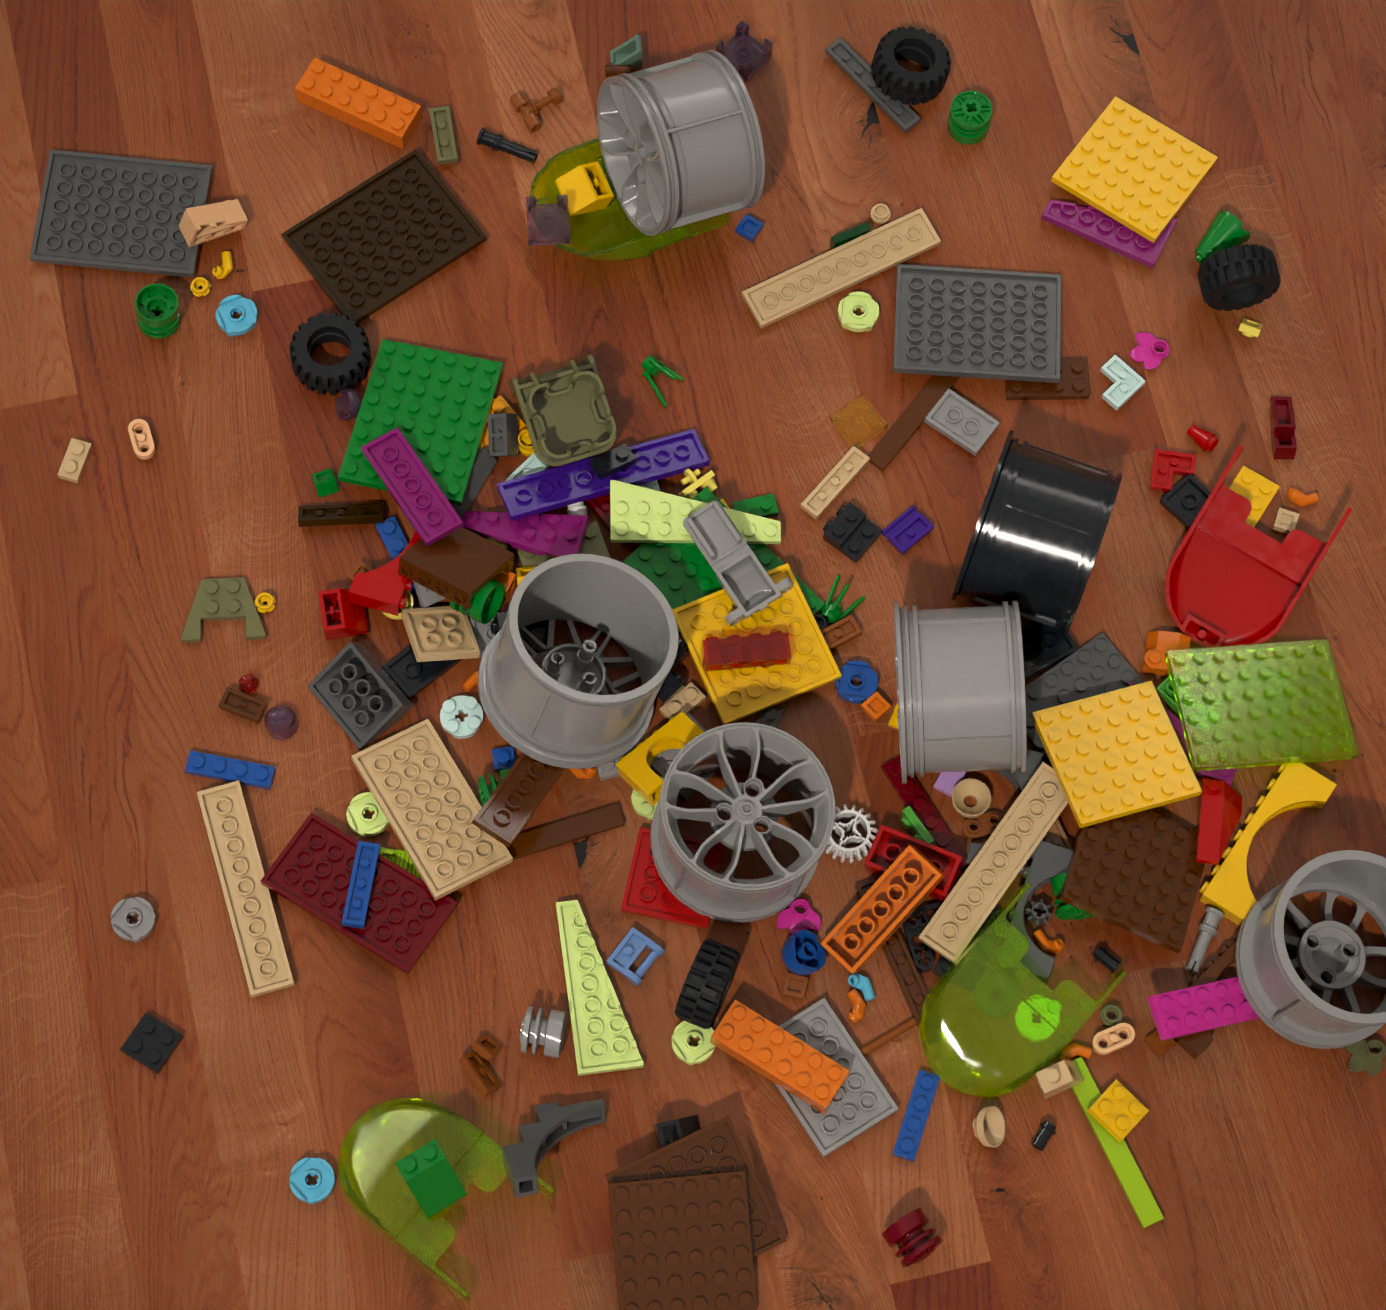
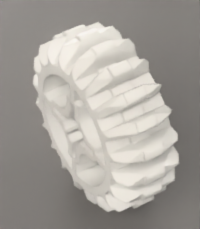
[825,804,878,863]

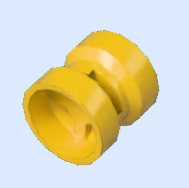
[518,429,534,457]

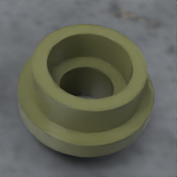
[1100,1004,1123,1027]

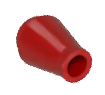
[1187,424,1219,452]

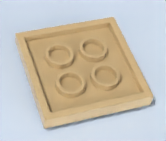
[401,606,480,662]

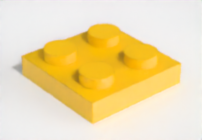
[1087,1079,1149,1143]

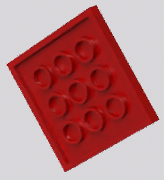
[621,827,725,930]

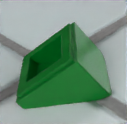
[311,469,339,497]

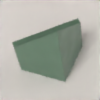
[610,33,643,69]

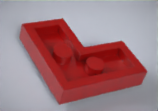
[1149,449,1197,493]

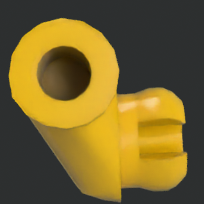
[212,251,233,279]

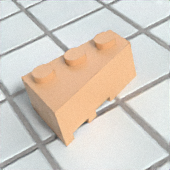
[179,199,248,247]

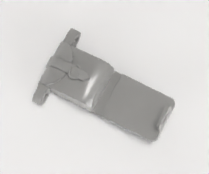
[683,500,794,626]

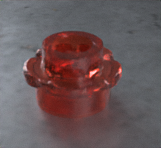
[239,674,259,694]

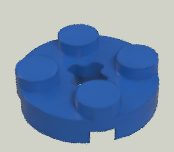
[835,660,878,704]

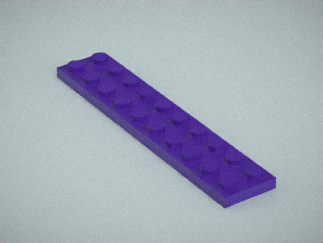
[497,429,710,521]

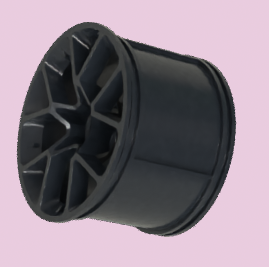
[951,430,1123,634]

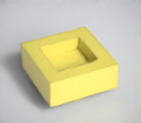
[1239,317,1263,337]

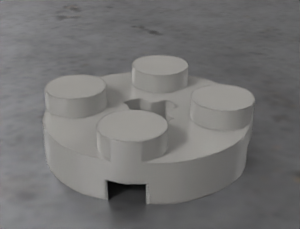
[111,897,156,943]

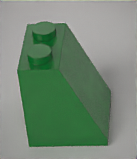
[395,1139,468,1218]

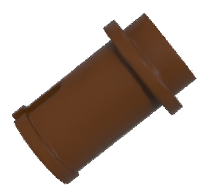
[605,63,630,77]

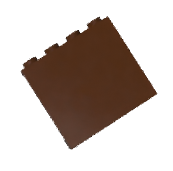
[398,527,514,610]

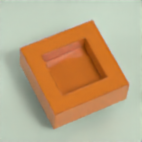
[860,691,891,722]

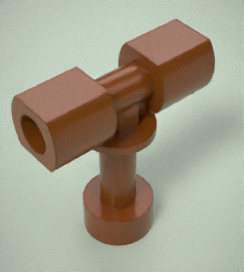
[510,88,562,133]

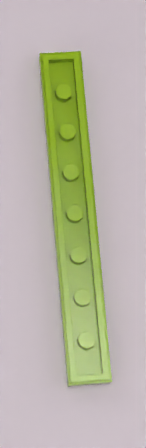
[1070,1057,1164,1229]

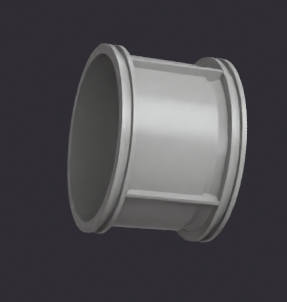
[597,50,765,236]
[650,722,835,923]
[1235,850,1386,1049]

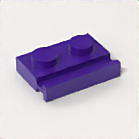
[882,506,934,555]

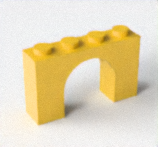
[615,711,704,806]

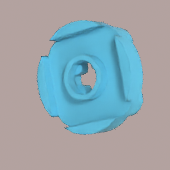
[215,295,258,337]
[289,1157,336,1204]

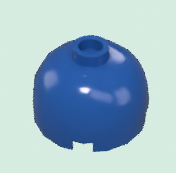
[781,930,826,976]

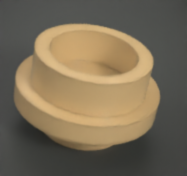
[870,204,891,224]

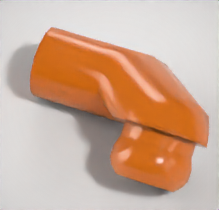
[1287,487,1319,507]
[569,767,597,779]
[1032,929,1064,954]
[847,989,866,1023]

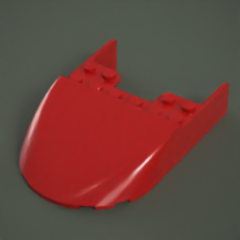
[1165,445,1352,652]

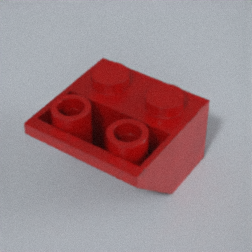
[318,588,369,640]

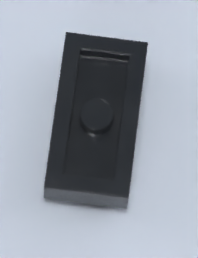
[589,444,637,480]

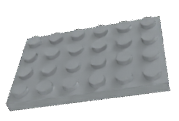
[774,998,899,1158]

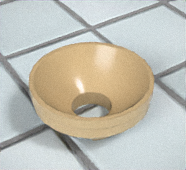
[951,778,991,818]
[973,1106,1005,1148]

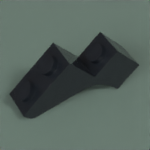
[657,638,689,704]

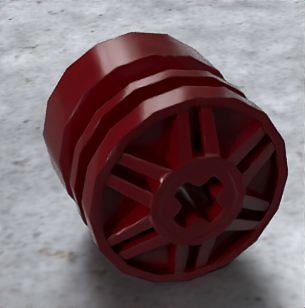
[882,1208,943,1268]

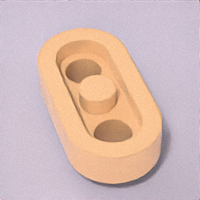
[128,419,156,460]
[1092,1023,1135,1055]

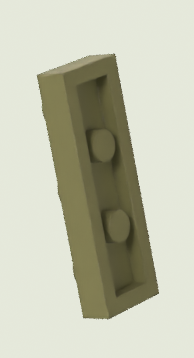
[429,106,458,165]

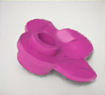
[1129,332,1170,370]
[777,898,821,935]

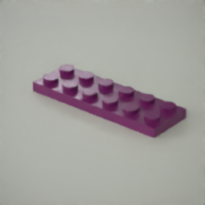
[361,427,464,546]

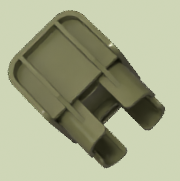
[508,354,616,467]

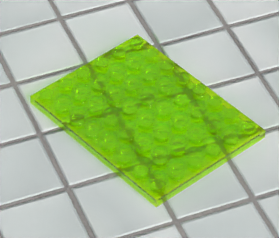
[1164,639,1359,771]

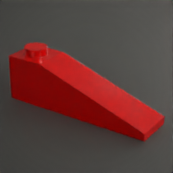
[1196,778,1242,865]

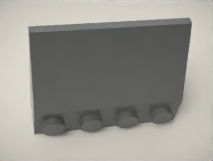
[308,642,414,749]

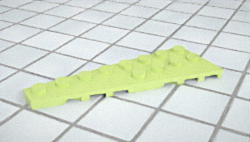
[610,480,781,544]
[556,900,644,1076]

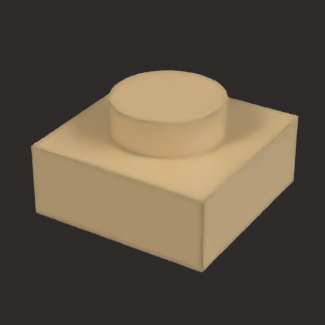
[1272,507,1300,534]

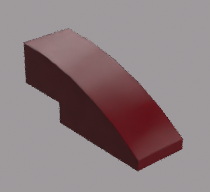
[1270,397,1297,460]

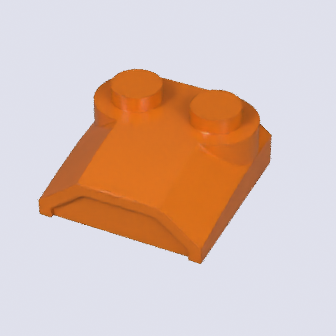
[1143,631,1191,678]

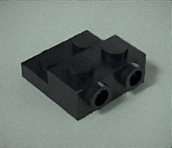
[823,503,883,564]

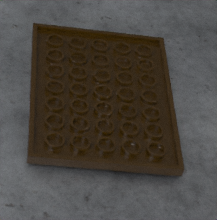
[281,149,487,323]

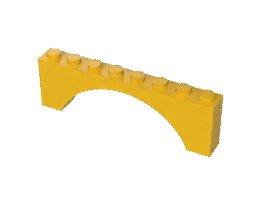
[1199,757,1337,927]

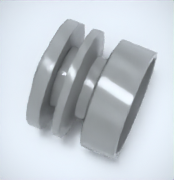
[519,1006,566,1058]

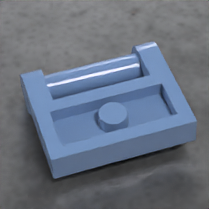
[606,927,665,986]

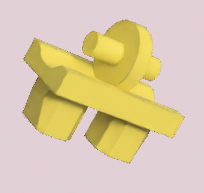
[677,468,718,499]

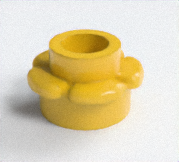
[190,277,211,297]
[255,593,276,613]

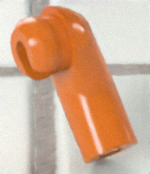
[461,671,478,692]
[1059,1043,1092,1061]

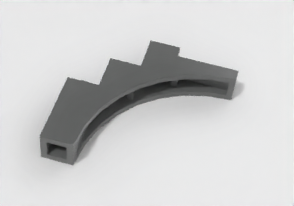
[502,1099,606,1198]

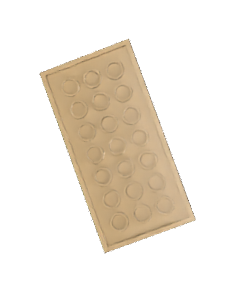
[351,719,513,901]

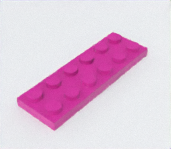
[1147,977,1260,1041]

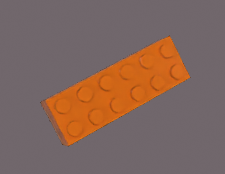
[295,57,423,149]
[820,845,946,974]
[710,1000,850,1115]

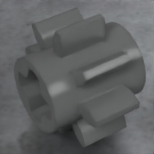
[1025,899,1053,928]

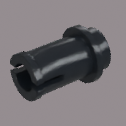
[1092,946,1122,973]
[1030,1121,1056,1151]

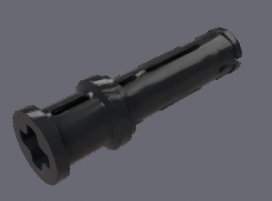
[476,127,539,164]

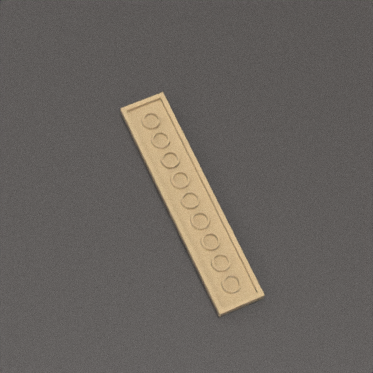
[741,208,941,329]
[918,762,1068,964]
[197,780,295,998]

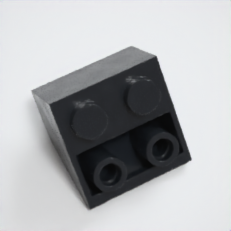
[654,1115,701,1148]

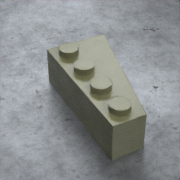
[516,521,610,568]

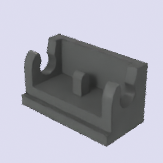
[488,413,519,457]

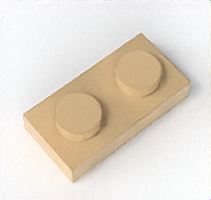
[57,438,93,484]
[659,682,706,721]

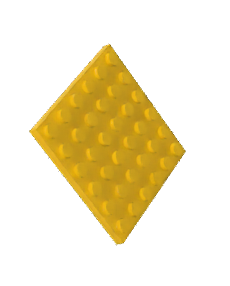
[1051,96,1218,243]
[672,563,842,725]
[1031,681,1202,828]

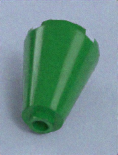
[1194,209,1251,265]

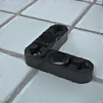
[902,901,943,973]

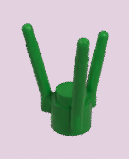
[641,355,684,407]
[821,575,865,624]

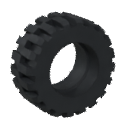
[871,26,951,105]
[1197,244,1281,311]
[289,312,371,396]
[674,939,741,1029]

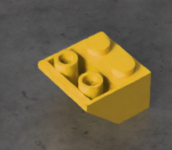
[555,161,614,216]

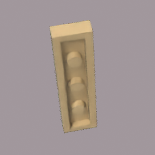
[800,446,870,520]

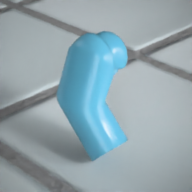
[847,973,876,1001]

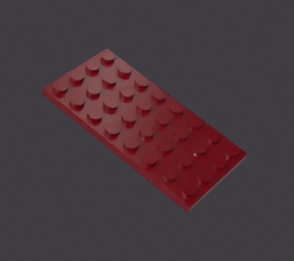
[261,812,458,975]

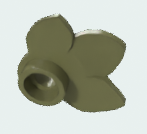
[1344,1039,1386,1076]

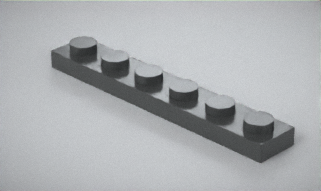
[825,38,921,133]

